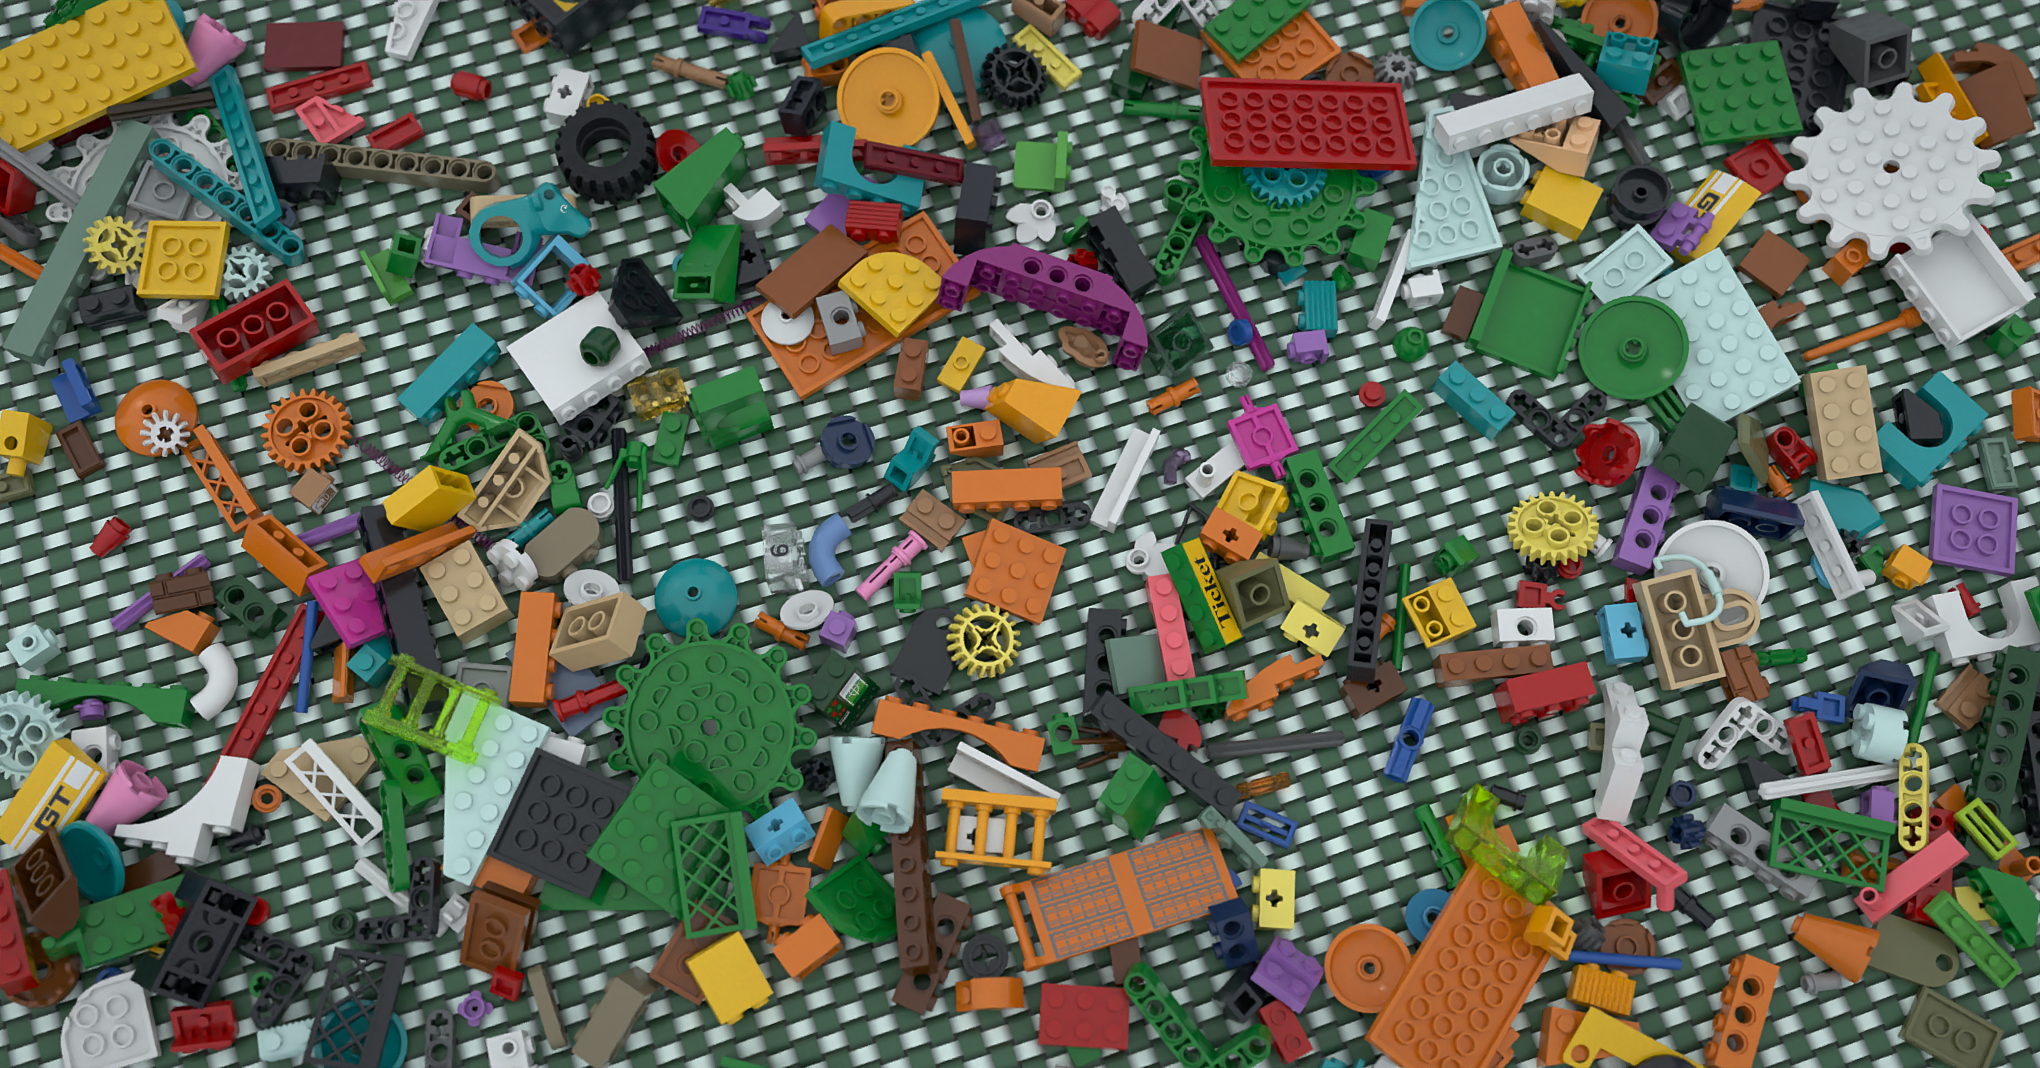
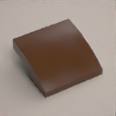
[1636,49,1682,107]

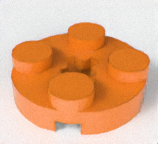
[459,381,516,433]

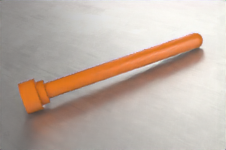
[1803,306,1923,362]

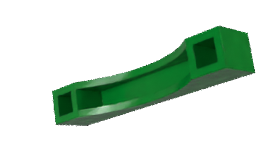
[15,675,195,729]

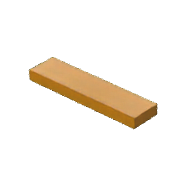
[921,51,977,151]

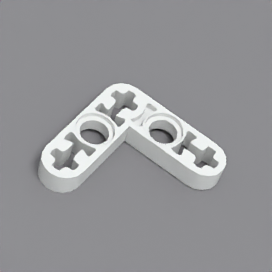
[1132,0,1219,29]
[1692,697,1793,769]

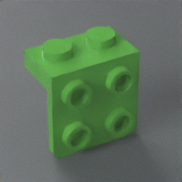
[1013,131,1073,193]

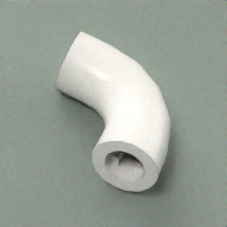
[190,643,238,721]

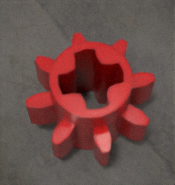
[1067,248,1098,271]
[566,263,602,297]

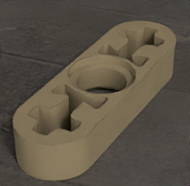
[527,964,568,1051]

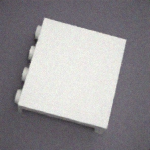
[1885,213,2036,350]
[506,290,652,425]

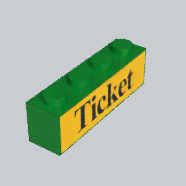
[1160,536,1243,654]

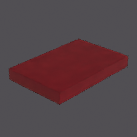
[263,21,346,72]

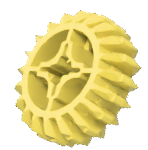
[946,603,1021,679]

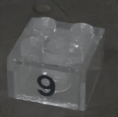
[761,522,808,594]

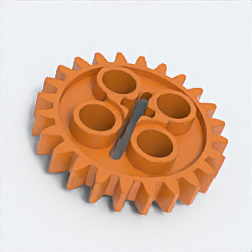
[261,388,353,475]

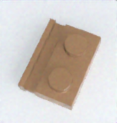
[1027,441,1092,490]
[899,489,966,553]
[1933,664,1990,731]

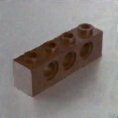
[891,891,974,1016]

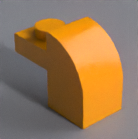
[1523,906,1577,961]

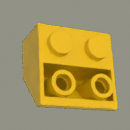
[1401,577,1477,649]

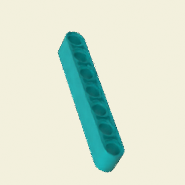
[149,138,305,267]

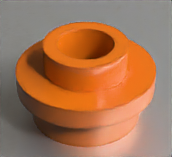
[252,784,282,813]

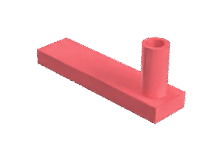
[1582,816,1687,912]
[1853,831,1970,925]

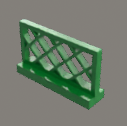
[1767,797,1896,893]
[671,810,758,939]

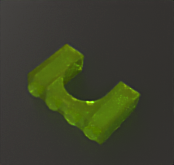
[1444,783,1570,907]

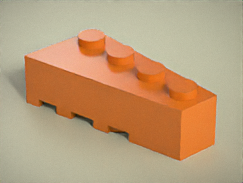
[1484,0,1559,92]

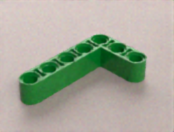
[1124,962,1273,1068]

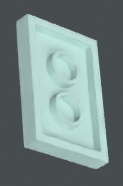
[1576,224,1674,305]

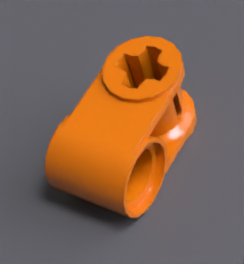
[801,57,849,87]

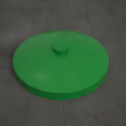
[1578,296,1689,401]

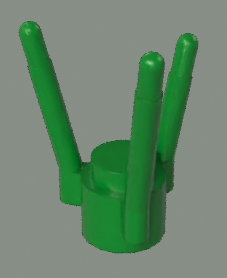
[604,441,648,512]

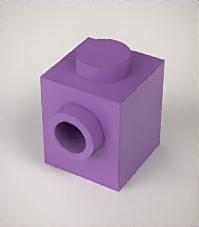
[819,610,858,654]

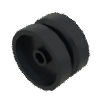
[1606,164,1672,231]

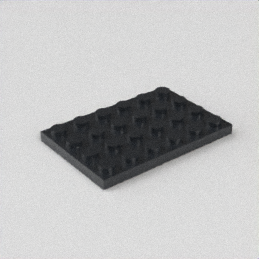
[1747,0,1849,144]

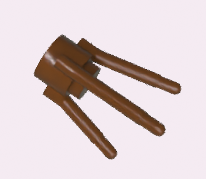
[1058,725,1126,770]

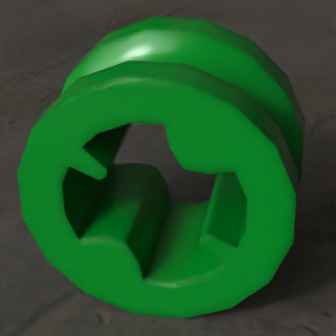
[249,972,280,998]

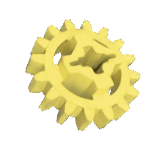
[83,216,146,275]

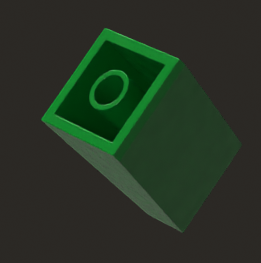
[653,127,749,239]

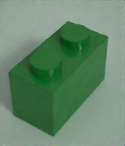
[1343,207,1395,273]

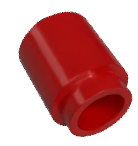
[450,70,492,102]

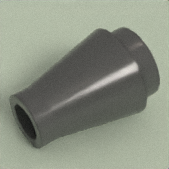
[1267,534,1310,560]

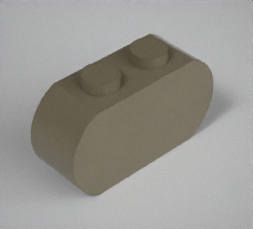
[524,507,604,584]

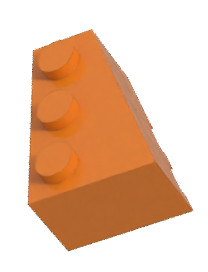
[1536,1006,1640,1067]

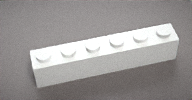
[1434,73,1594,156]

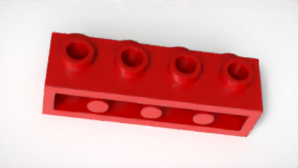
[1901,806,1955,928]

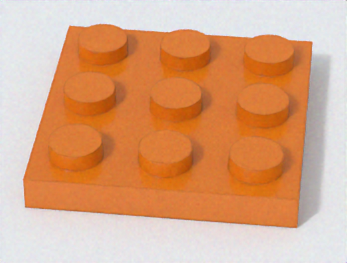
[963,518,1066,625]

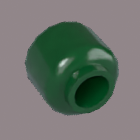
[579,326,621,367]

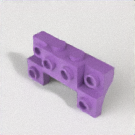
[424,212,543,288]

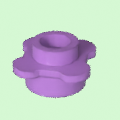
[74,699,110,721]
[457,991,493,1027]

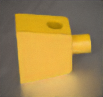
[0,409,54,478]

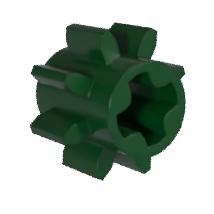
[1191,701,1228,724]

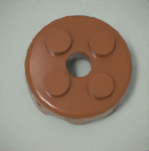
[5,932,81,1008]

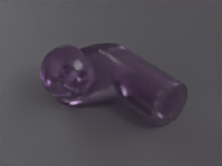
[1163,448,1191,485]

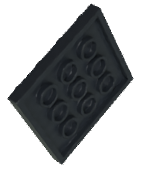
[486,747,633,900]

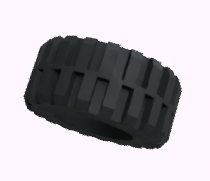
[555,101,659,205]

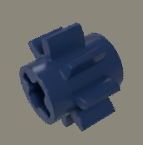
[1669,814,1706,850]

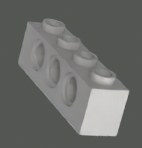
[1704,803,1824,901]

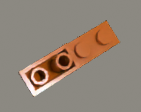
[1223,654,1325,722]

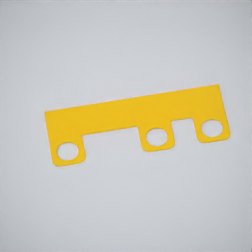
[1563,1006,1706,1068]

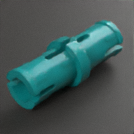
[505,507,556,550]

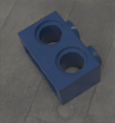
[1206,896,1260,970]

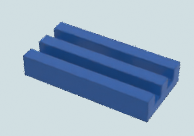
[1235,800,1298,850]

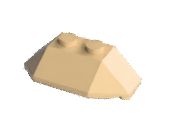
[457,428,552,532]

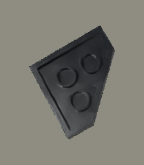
[608,258,684,330]

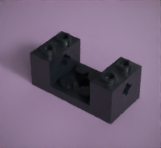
[130,869,259,1009]

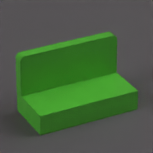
[360,248,414,306]

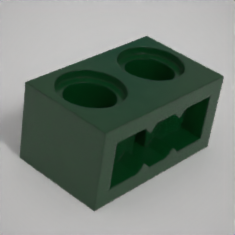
[215,573,288,639]

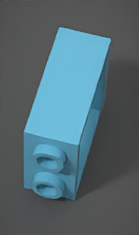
[510,234,594,319]

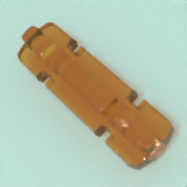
[1235,772,1291,799]

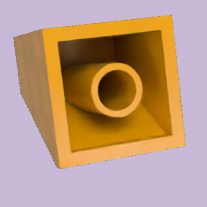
[984,378,1082,444]

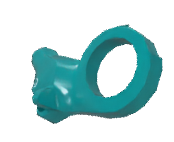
[469,182,592,270]

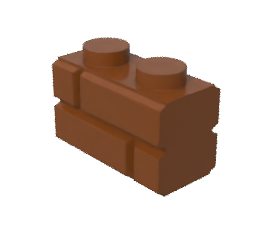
[893,337,929,401]
[1718,644,1770,708]

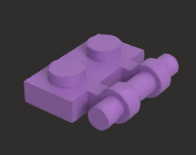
[1650,201,1715,256]

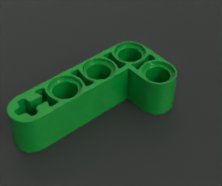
[1154,179,1207,286]
[439,411,555,475]

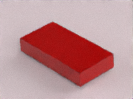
[365,112,426,151]

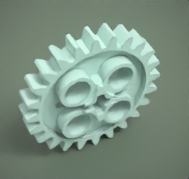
[0,691,71,783]

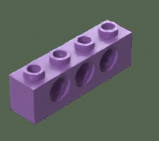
[1610,462,1680,576]

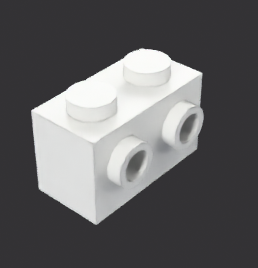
[486,1030,539,1068]

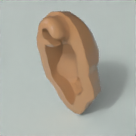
[1058,326,1109,369]

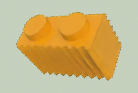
[1566,963,1636,1018]

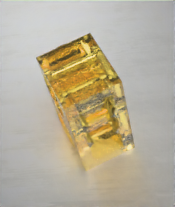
[627,367,690,422]

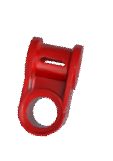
[1765,426,1818,479]

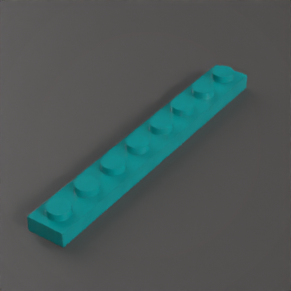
[801,0,991,70]
[209,64,283,229]

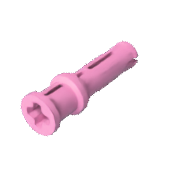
[855,530,928,602]

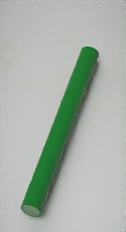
[1391,563,1411,672]
[1906,651,1940,757]

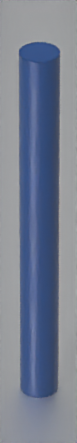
[296,601,319,713]
[1567,950,1682,970]

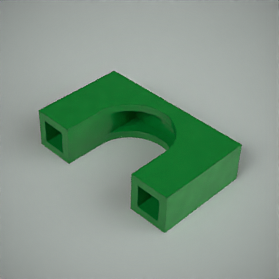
[688,366,774,451]

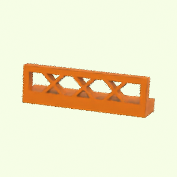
[181,424,265,535]
[358,521,476,584]

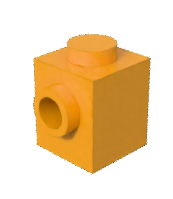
[1881,544,1933,590]

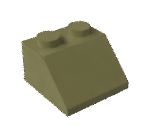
[1215,558,1291,629]

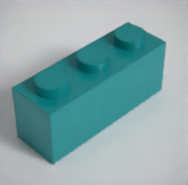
[1431,360,1516,442]

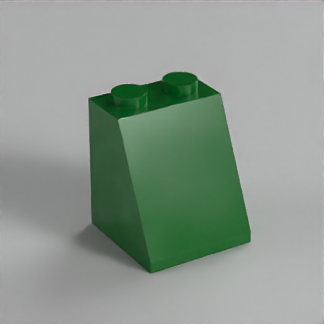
[1094,753,1172,843]

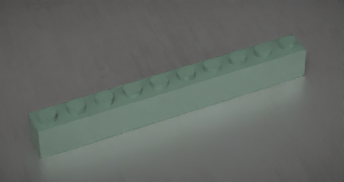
[2,119,162,367]

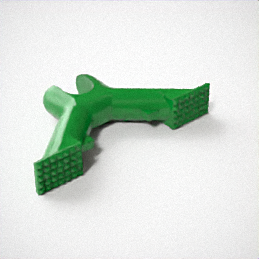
[420,390,517,463]

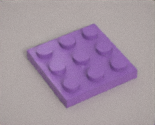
[1928,483,2018,577]

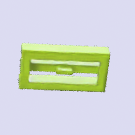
[1953,797,2020,862]

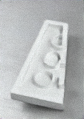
[385,0,440,61]

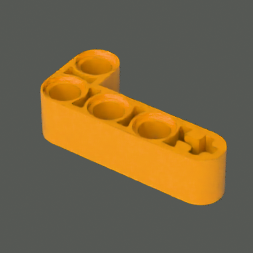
[819,0,916,39]

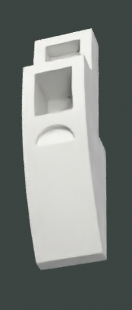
[989,319,1076,389]

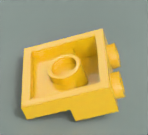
[1217,470,1289,541]

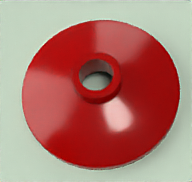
[655,129,700,173]

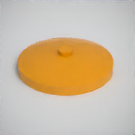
[837,47,940,147]

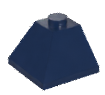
[1845,659,1917,719]

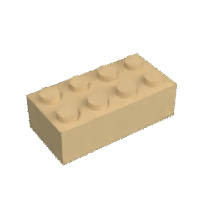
[1802,365,1883,481]

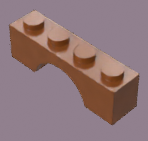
[1432,644,1554,689]

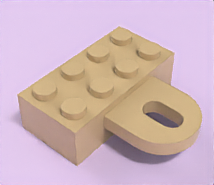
[1632,568,1761,691]

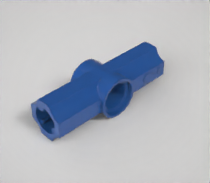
[1382,697,1435,784]

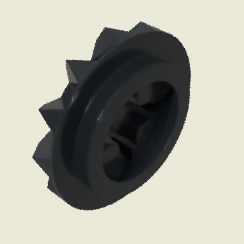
[962,934,1008,979]

